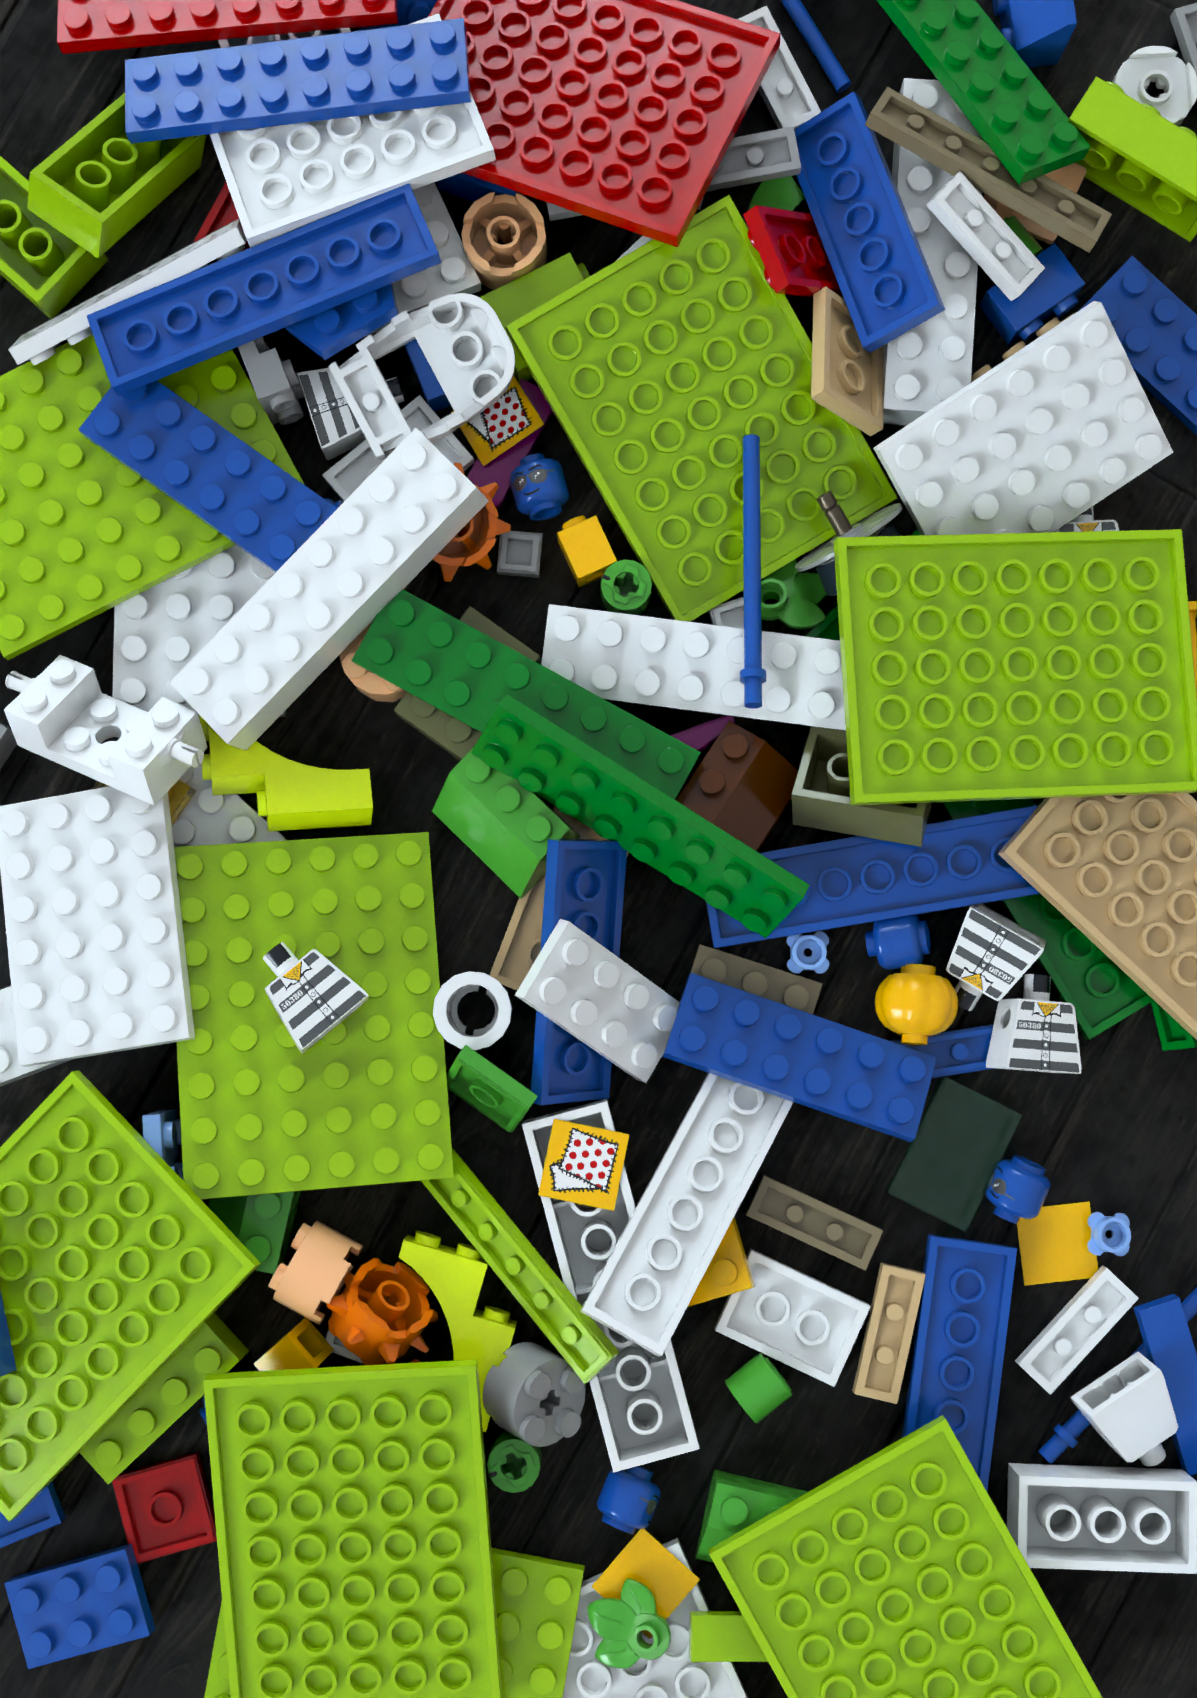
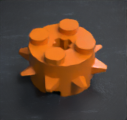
[432,462,511,582]
[326,1258,438,1365]

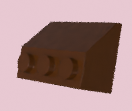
[676,721,798,852]

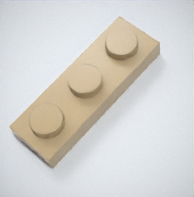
[852,1262,926,1404]

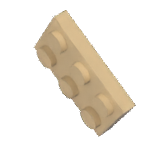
[811,287,884,436]

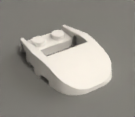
[328,293,515,460]

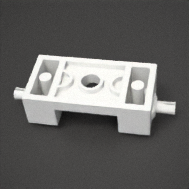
[4,655,208,806]

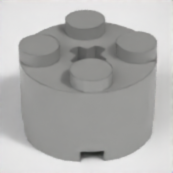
[483,1342,585,1447]

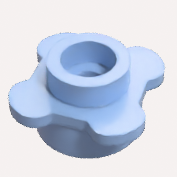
[786,931,829,974]
[1087,1212,1131,1256]

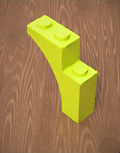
[199,716,373,832]
[399,1231,517,1432]

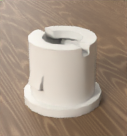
[433,971,512,1050]

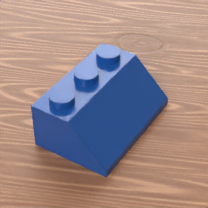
[992,0,1077,68]

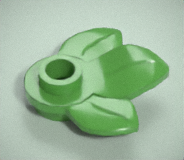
[761,559,826,629]
[587,1578,671,1669]

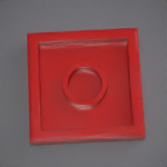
[112,1451,217,1564]

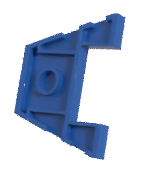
[285,283,399,360]

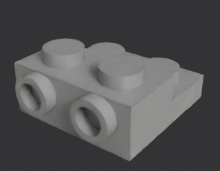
[238,337,304,425]

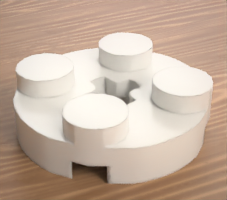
[1112,46,1197,126]

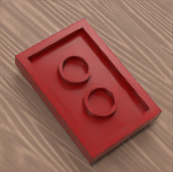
[743,205,843,298]

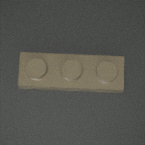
[690,944,823,1015]
[745,1174,883,1271]

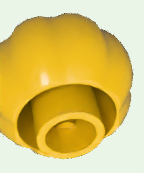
[875,964,958,1046]

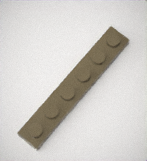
[865,87,1112,253]

